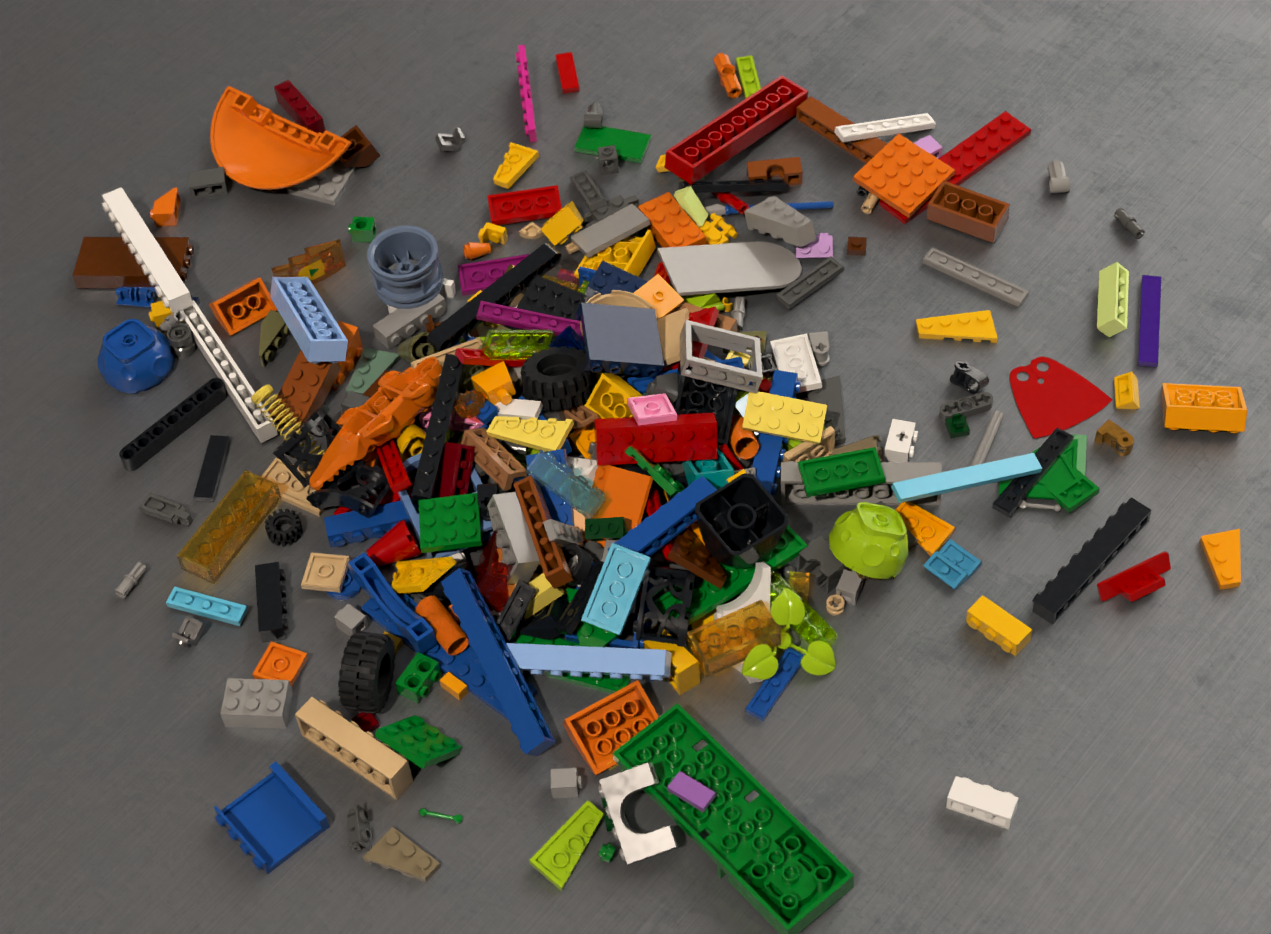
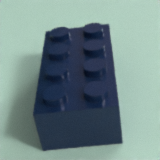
[585,260,648,297]

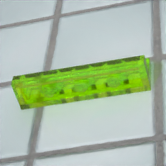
[481,330,553,360]

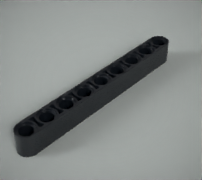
[427,243,562,352]

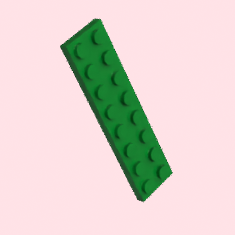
[653,525,808,626]

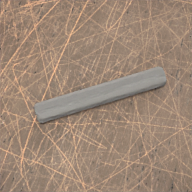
[970,410,1003,466]

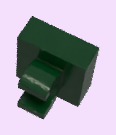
[945,413,970,439]

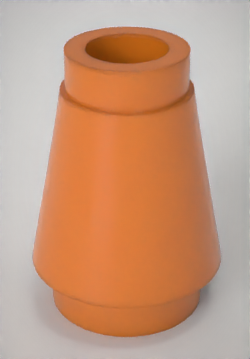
[463,242,491,260]

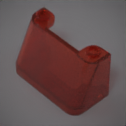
[475,531,509,612]

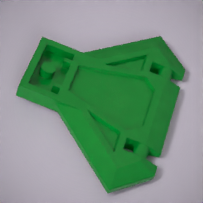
[998,434,1100,513]

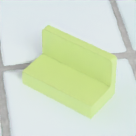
[674,186,709,227]

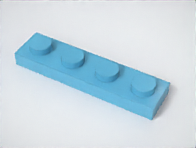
[166,586,248,626]

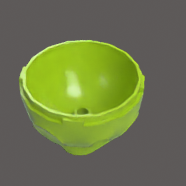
[829,502,908,579]

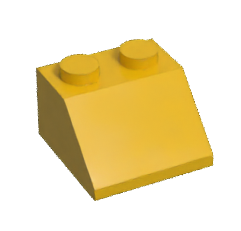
[540,200,584,246]

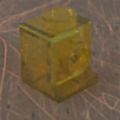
[788,571,810,604]

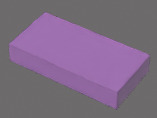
[667,771,716,812]

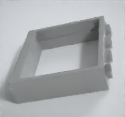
[680,320,763,394]

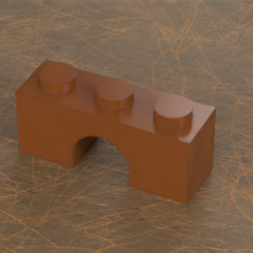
[747,157,803,186]

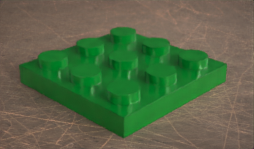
[419,493,482,553]
[375,715,462,769]

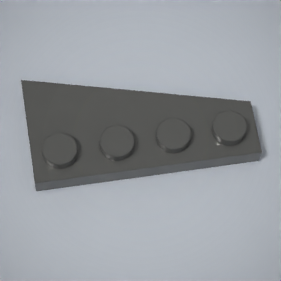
[804,376,846,445]

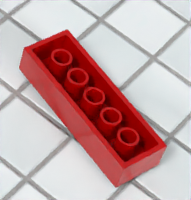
[594,413,717,466]

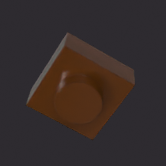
[847,237,867,256]

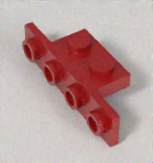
[1097,551,1171,602]

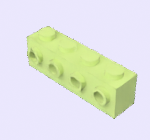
[1097,262,1129,337]

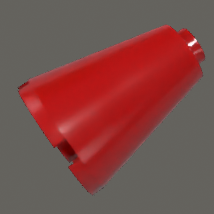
[366,519,422,567]

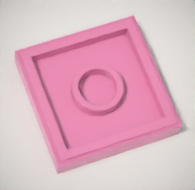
[627,393,677,426]

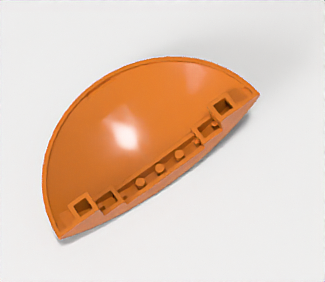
[210,86,352,190]

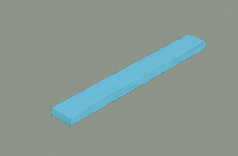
[891,453,1042,503]

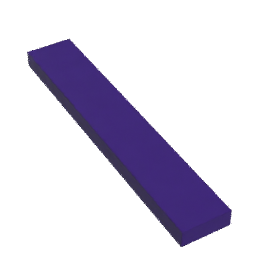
[1138,275,1161,367]

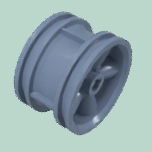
[367,225,444,309]

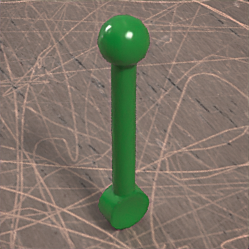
[419,808,463,824]

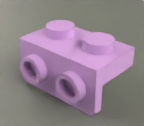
[796,233,833,259]

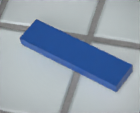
[745,647,804,721]

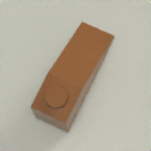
[563,405,599,429]

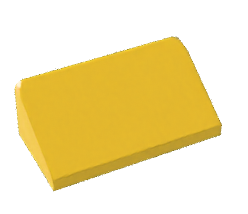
[1114,371,1140,409]

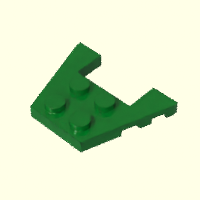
[624,446,685,497]

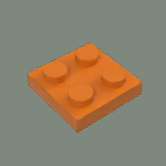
[252,641,309,688]

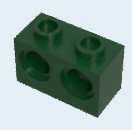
[585,517,632,542]

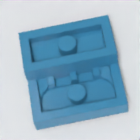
[923,539,982,590]

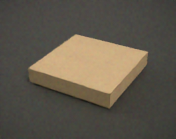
[301,552,350,593]

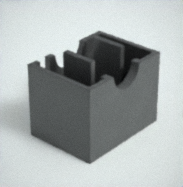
[798,535,849,594]

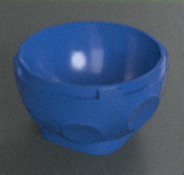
[98,319,175,394]

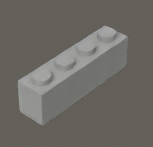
[373,294,447,349]

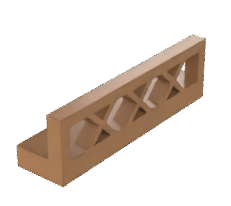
[461,427,528,491]

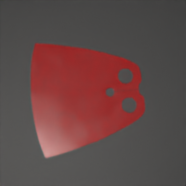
[1010,356,1113,438]

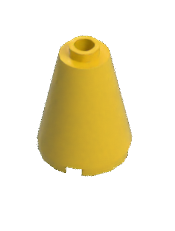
[396,423,426,462]

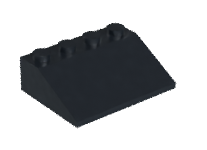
[672,364,738,446]

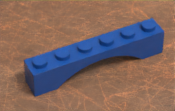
[348,552,437,654]

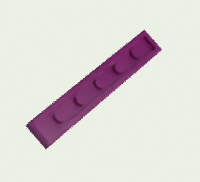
[476,301,584,341]

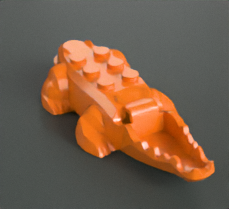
[309,357,443,491]

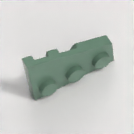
[346,348,401,395]

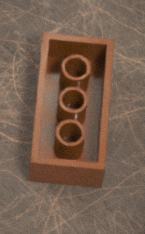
[927,181,1010,243]
[269,350,341,431]

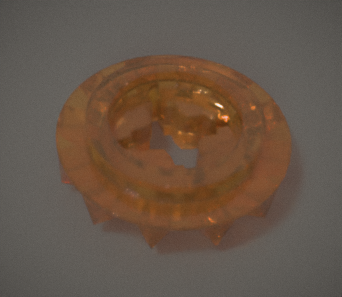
[454,389,485,418]

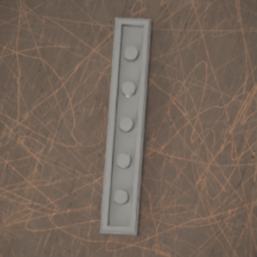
[923,247,1029,308]

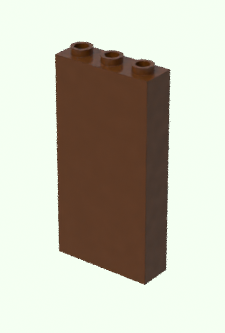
[72,237,194,288]

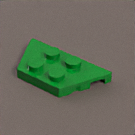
[566,588,620,647]

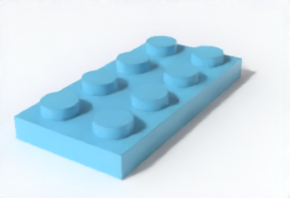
[581,543,651,636]

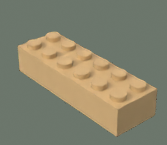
[295,697,413,800]

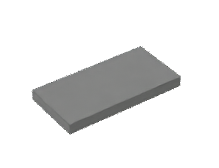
[570,204,650,258]

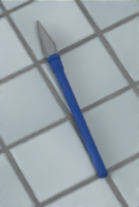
[704,201,833,216]

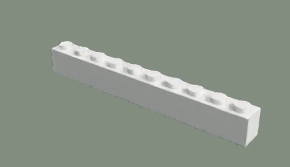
[101,187,193,313]
[179,300,278,443]

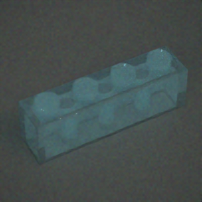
[526,450,606,519]

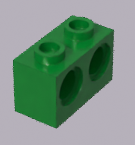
[395,652,441,704]

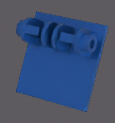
[116,287,157,308]

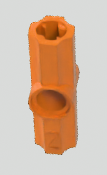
[713,53,742,99]

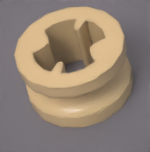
[826,595,845,615]

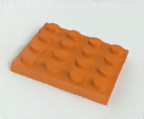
[853,133,955,218]

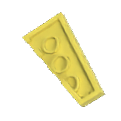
[486,416,574,452]

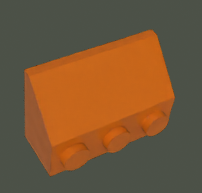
[209,277,277,336]

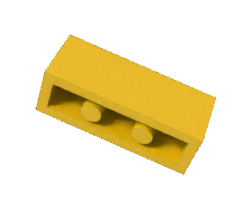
[966,595,1032,656]

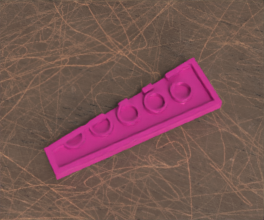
[516,45,537,142]

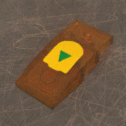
[271,239,346,285]

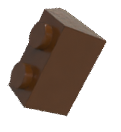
[339,125,381,167]

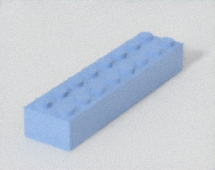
[270,277,348,363]

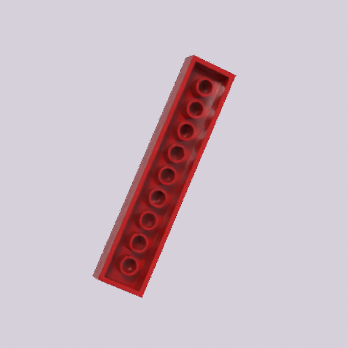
[664,75,808,185]

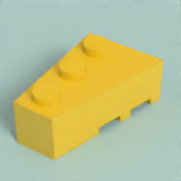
[644,629,701,695]

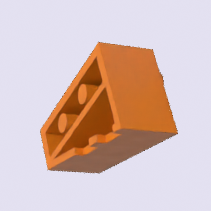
[331,321,364,391]

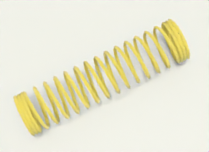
[251,384,325,472]

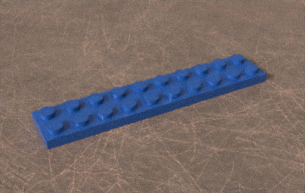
[360,582,538,721]

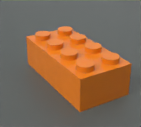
[638,192,706,248]

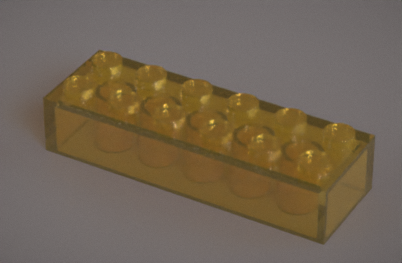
[177,470,282,584]

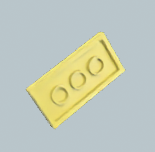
[742,391,827,445]

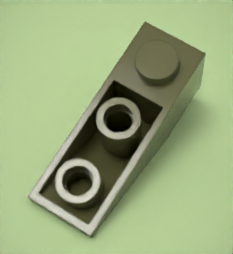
[259,310,291,368]

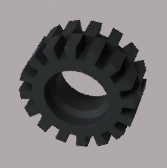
[265,509,303,547]

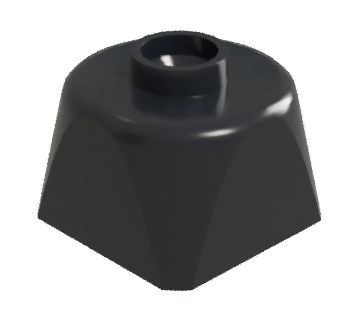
[695,473,789,568]

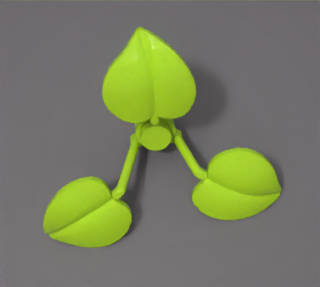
[742,588,836,680]

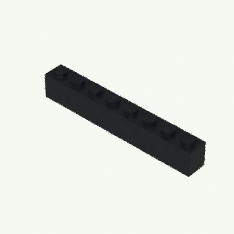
[411,354,467,505]
[1032,497,1151,625]

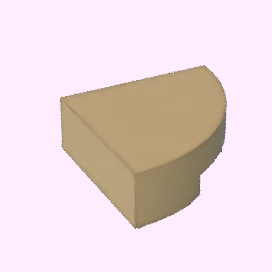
[519,222,545,239]

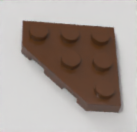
[667,530,728,589]

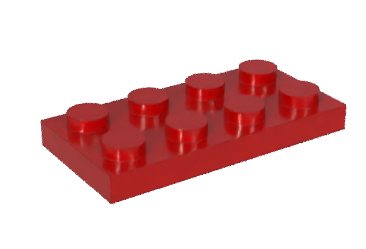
[487,185,562,225]

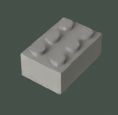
[220,678,293,729]

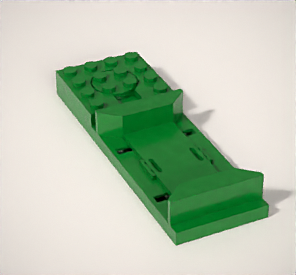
[612,703,854,934]

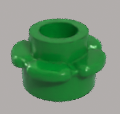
[598,842,616,863]

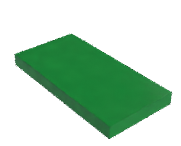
[574,126,652,164]
[798,447,885,497]

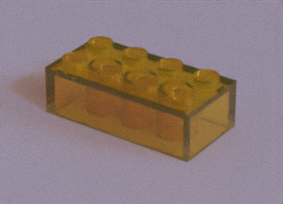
[687,600,781,678]

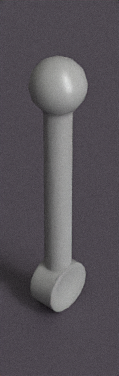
[1019,500,1061,512]

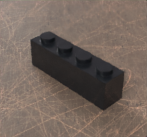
[255,562,290,643]

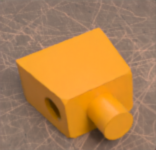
[471,361,516,405]

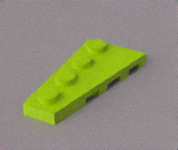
[529,800,604,891]

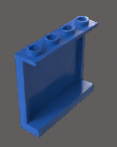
[214,761,330,874]

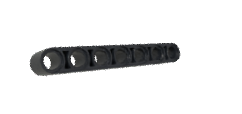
[119,378,228,471]

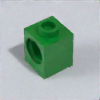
[348,217,377,243]

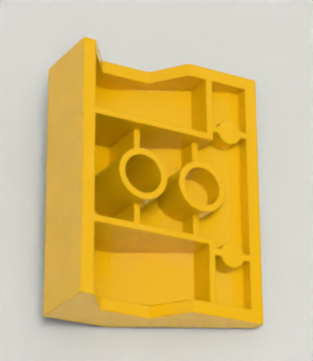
[574,230,656,278]

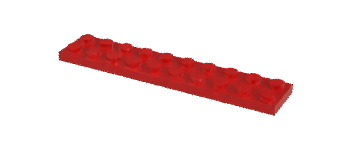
[879,111,1031,225]

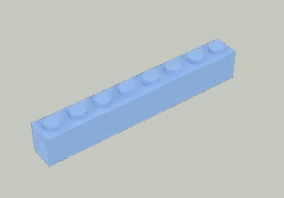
[506,643,672,681]

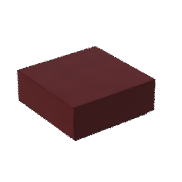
[350,712,380,732]

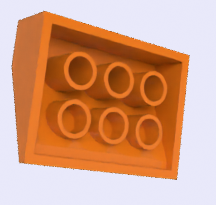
[583,465,653,548]
[562,680,659,776]

